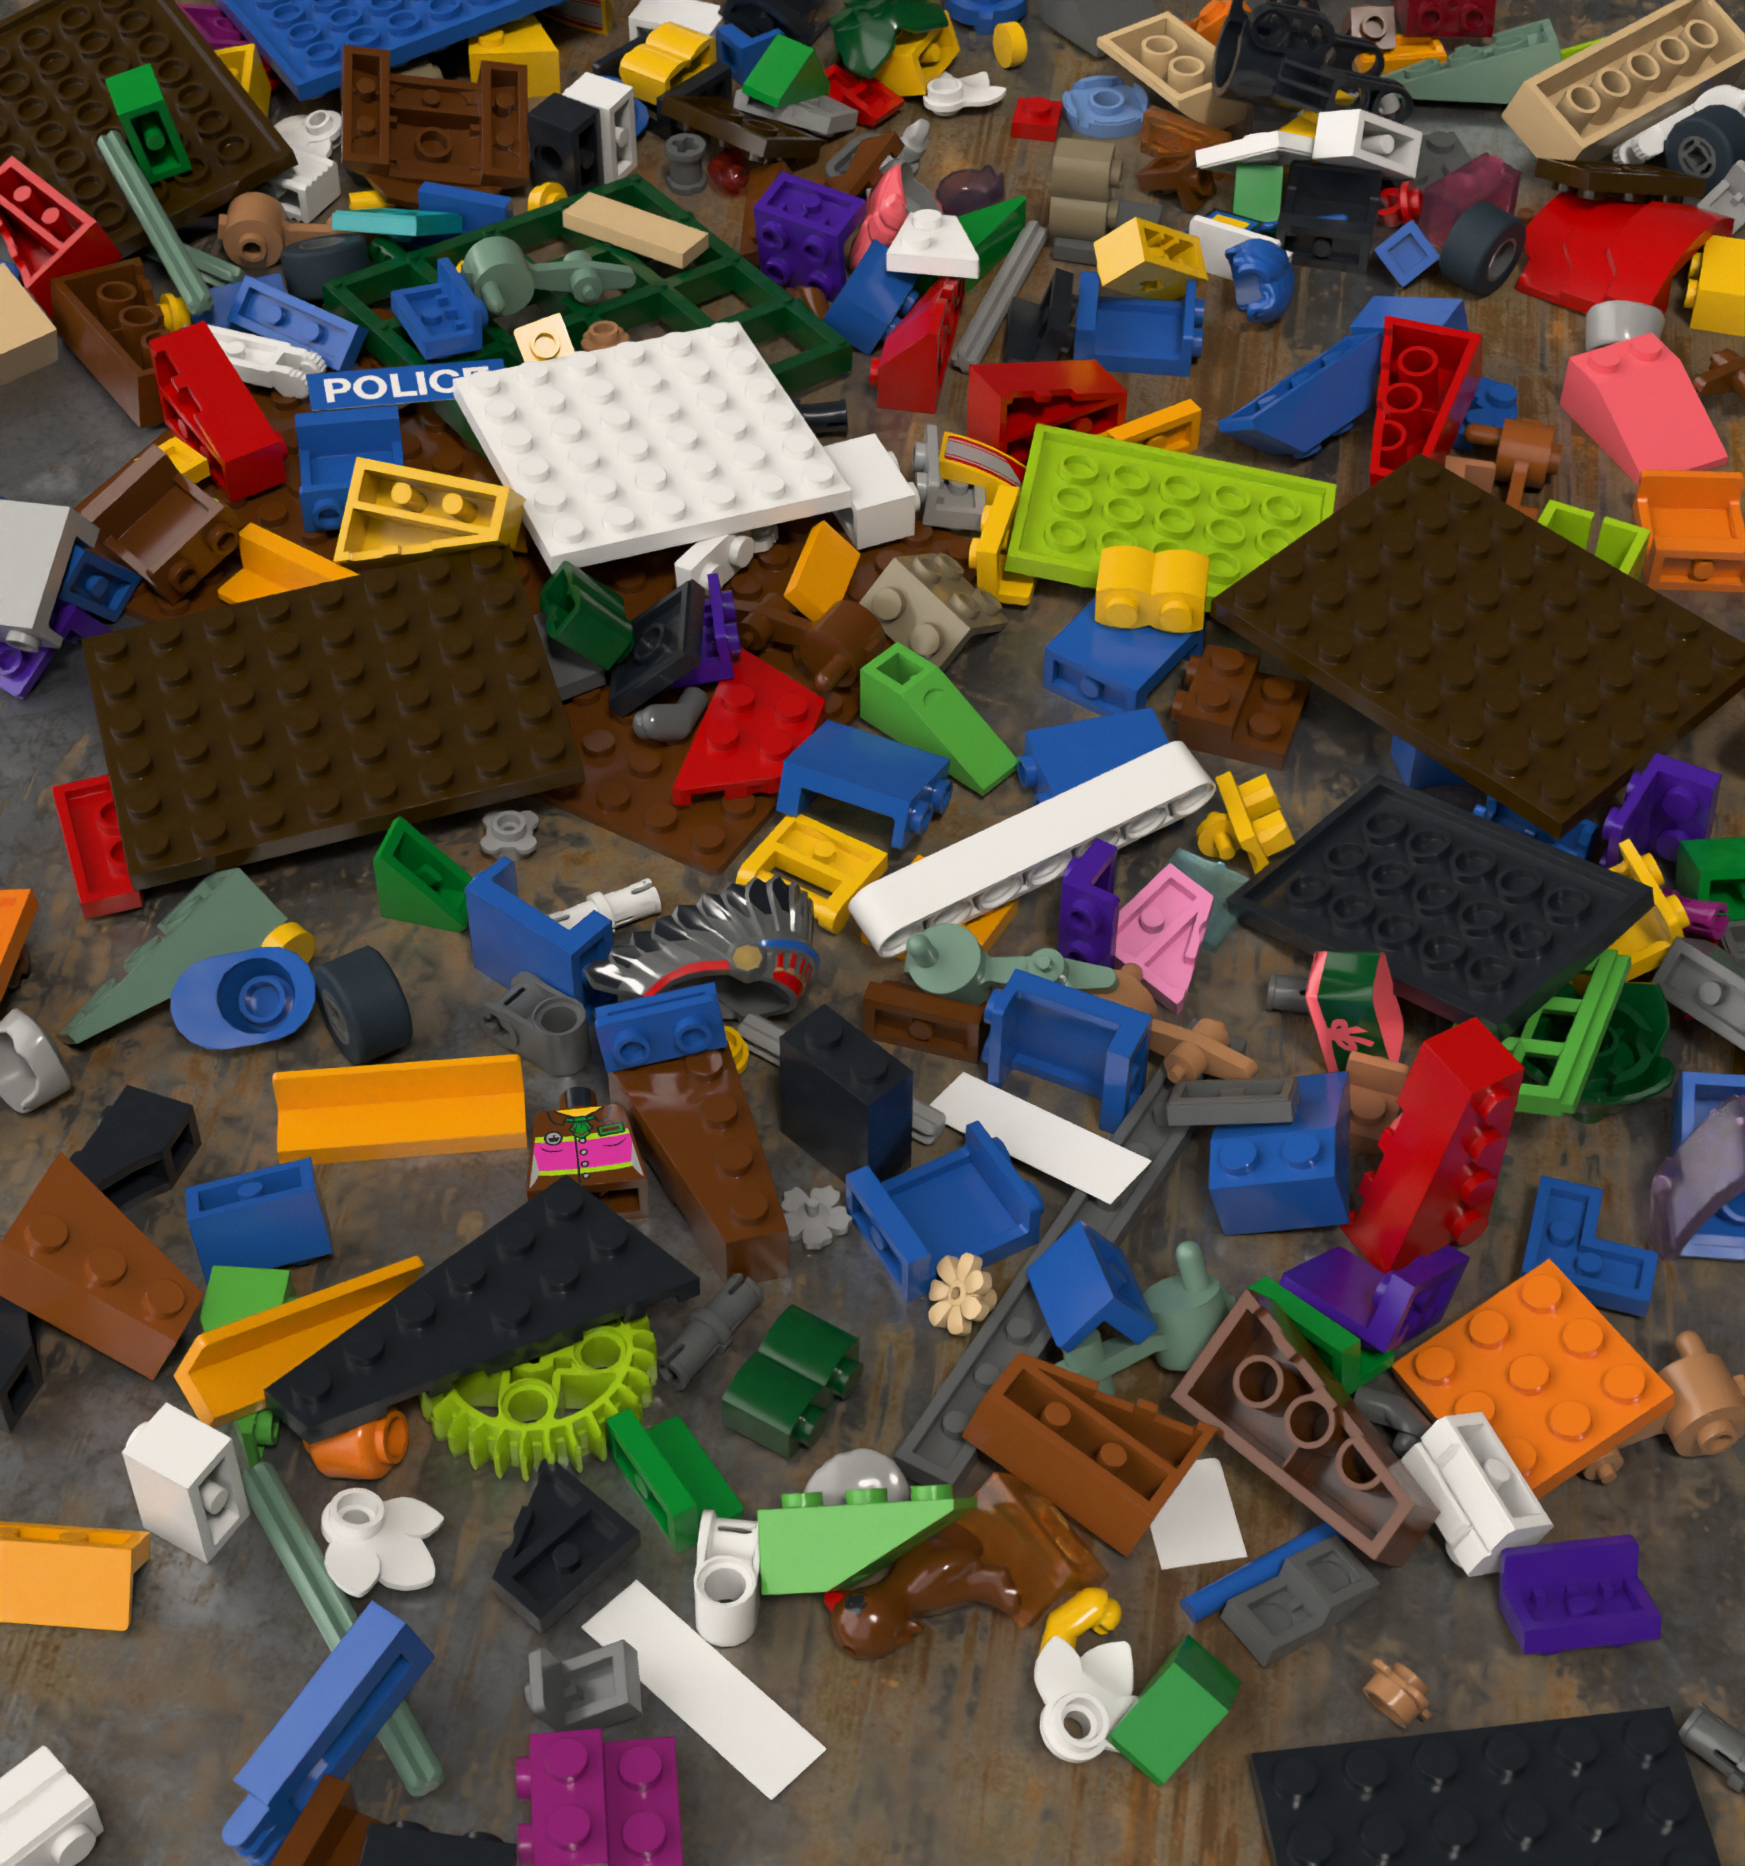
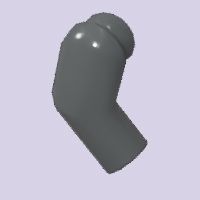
[632,687,709,741]
[1353,1385,1432,1457]

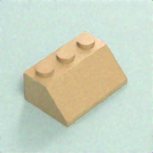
[1096,11,1247,134]

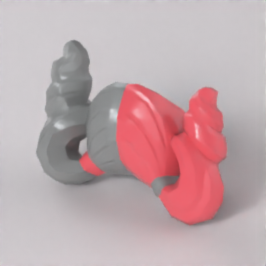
[849,119,943,272]

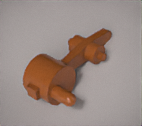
[1463,418,1563,522]

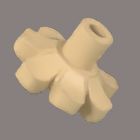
[928,1253,997,1336]

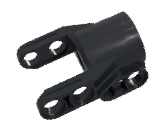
[1212,0,1413,124]

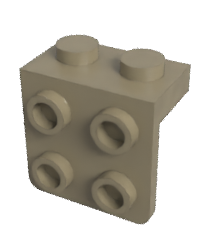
[859,553,1009,672]

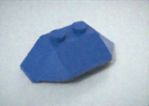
[1217,332,1384,459]

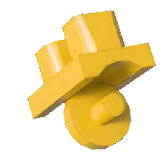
[1195,771,1296,875]

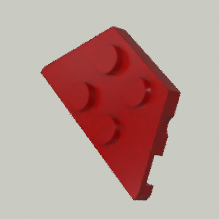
[672,648,826,806]

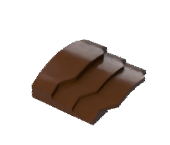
[340,45,529,209]

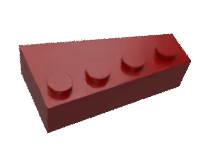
[1369,315,1482,487]
[1340,1016,1525,1274]

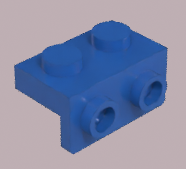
[391,257,488,360]
[595,982,728,1073]

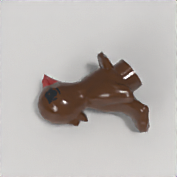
[824,1522,1022,1659]

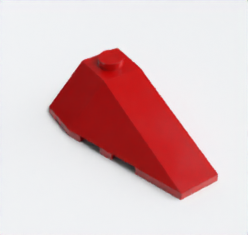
[869,276,966,414]

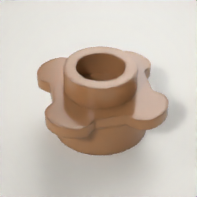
[1362,1658,1431,1728]

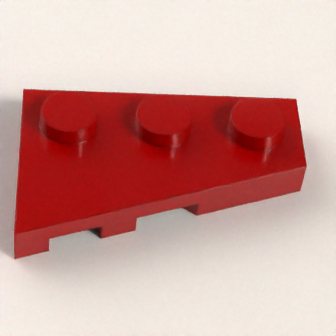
[51,774,145,920]

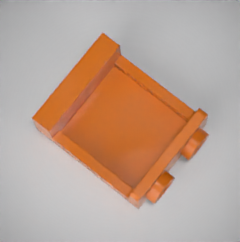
[1632,469,1745,593]

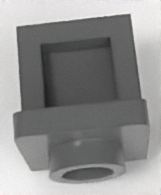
[525,1639,642,1732]

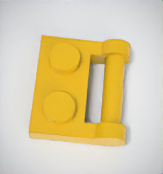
[736,814,888,934]

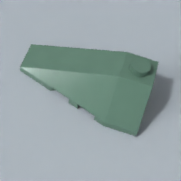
[1379,18,1562,104]
[56,868,288,1044]

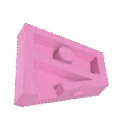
[1114,863,1214,1016]

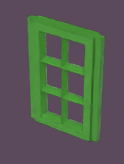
[1453,949,1632,1117]

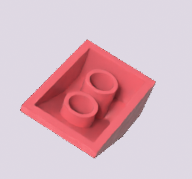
[1559,332,1728,485]

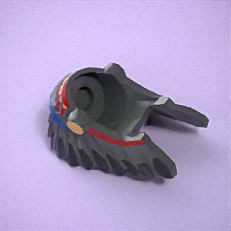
[584,875,820,1023]

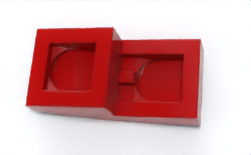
[824,63,905,126]

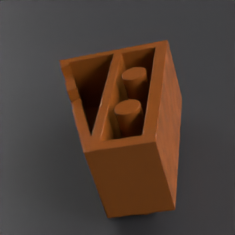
[0,1151,205,1381]
[962,1352,1218,1558]

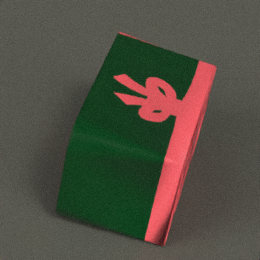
[1306,951,1404,1073]

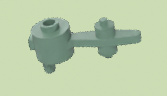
[460,236,636,316]
[903,923,1119,1006]
[1054,1241,1236,1396]

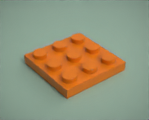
[1391,1258,1676,1500]

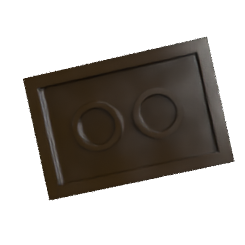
[660,95,823,164]
[1535,158,1707,204]

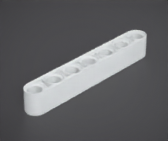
[848,741,1216,958]

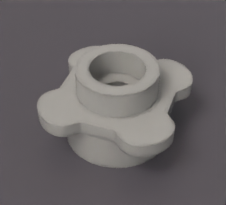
[480,810,539,862]

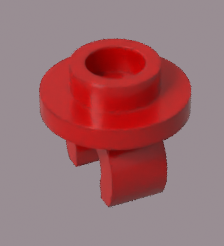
[1378,181,1426,227]

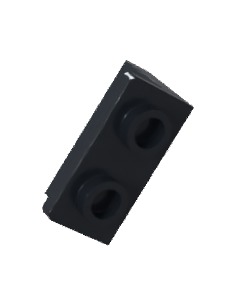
[1003,268,1079,363]

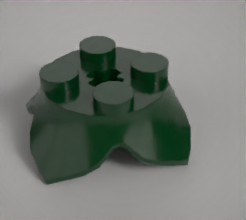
[829,0,949,79]
[1517,982,1676,1124]

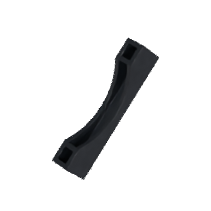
[0,1085,202,1434]

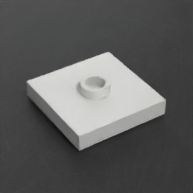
[1195,130,1315,175]

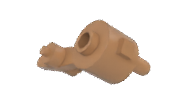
[217,191,382,269]
[1092,963,1259,1083]
[1582,1330,1745,1484]

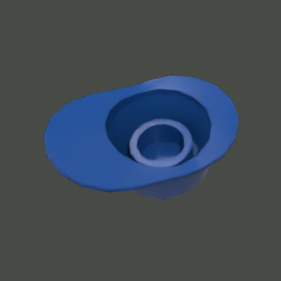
[170,947,316,1050]

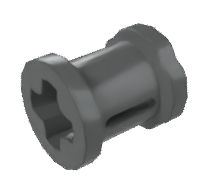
[665,133,707,196]

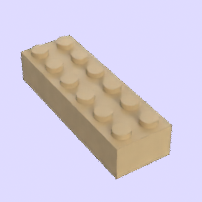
[1501,0,1745,161]

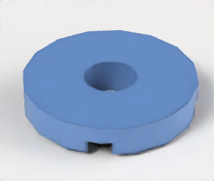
[1062,75,1151,139]

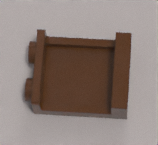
[80,444,245,606]

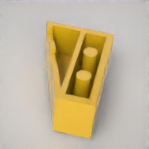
[333,457,526,571]

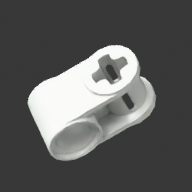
[694,1509,762,1647]

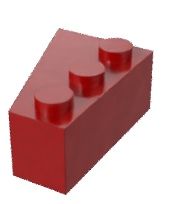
[0,156,122,321]
[149,321,289,503]
[967,359,1128,467]

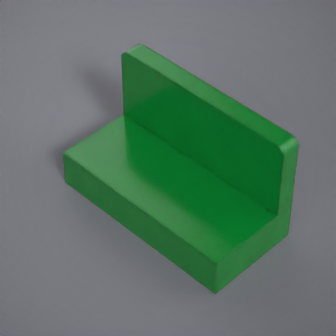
[1248,1276,1394,1395]
[606,1408,744,1554]

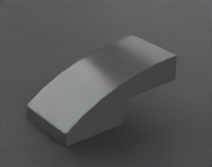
[1220,1534,1380,1668]

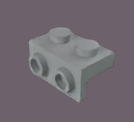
[911,424,986,531]

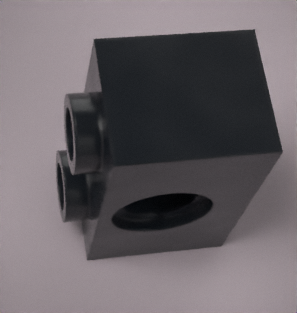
[526,92,604,197]

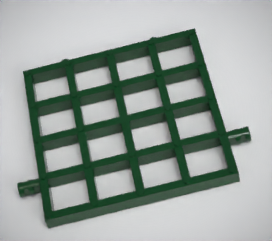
[322,173,853,462]

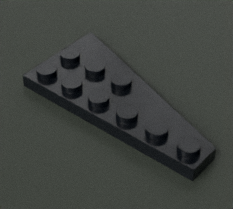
[264,1174,700,1445]

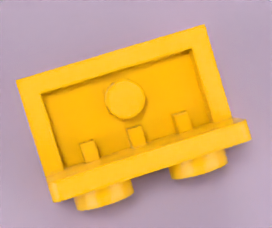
[969,485,1038,606]

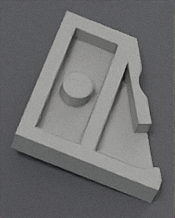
[733,89,859,137]

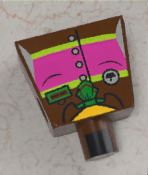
[526,1087,650,1220]

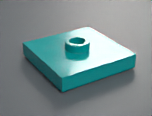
[332,208,462,242]

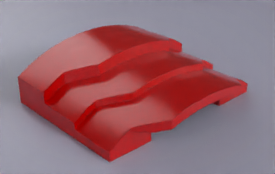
[1516,192,1735,315]

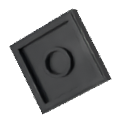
[609,579,706,718]

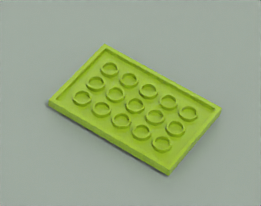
[1004,423,1337,613]

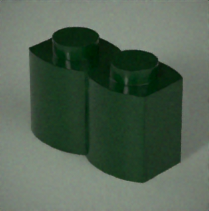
[539,561,634,671]
[721,1304,864,1460]

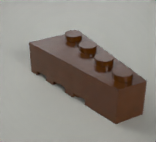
[50,257,171,428]
[608,1040,789,1287]
[1170,1288,1441,1568]

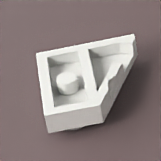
[886,209,980,279]

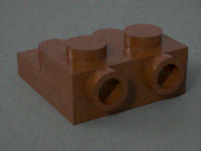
[1170,643,1311,771]

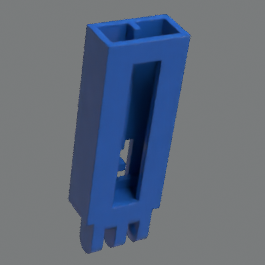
[222,1600,436,1866]

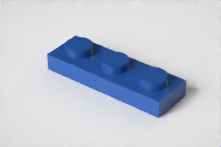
[227,275,369,372]

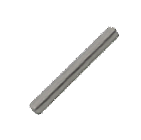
[951,220,1049,374]

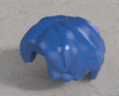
[1225,238,1295,324]

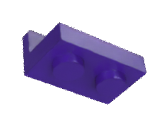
[669,573,742,689]
[1057,838,1120,969]
[1499,1534,1662,1655]

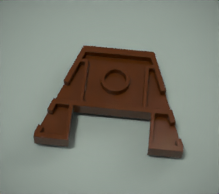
[739,131,905,268]

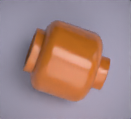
[303,1404,409,1480]

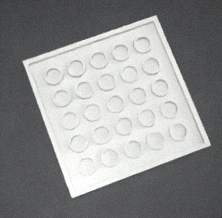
[453,321,852,574]

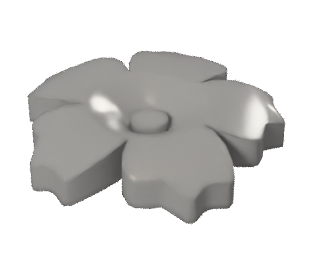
[781,1185,852,1250]

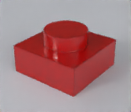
[1011,97,1063,142]

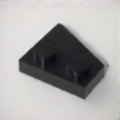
[492,1458,641,1634]

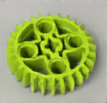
[417,1312,658,1482]

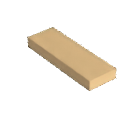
[562,192,709,269]

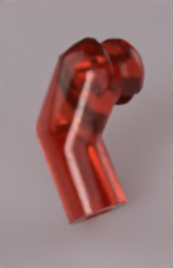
[707,147,748,196]

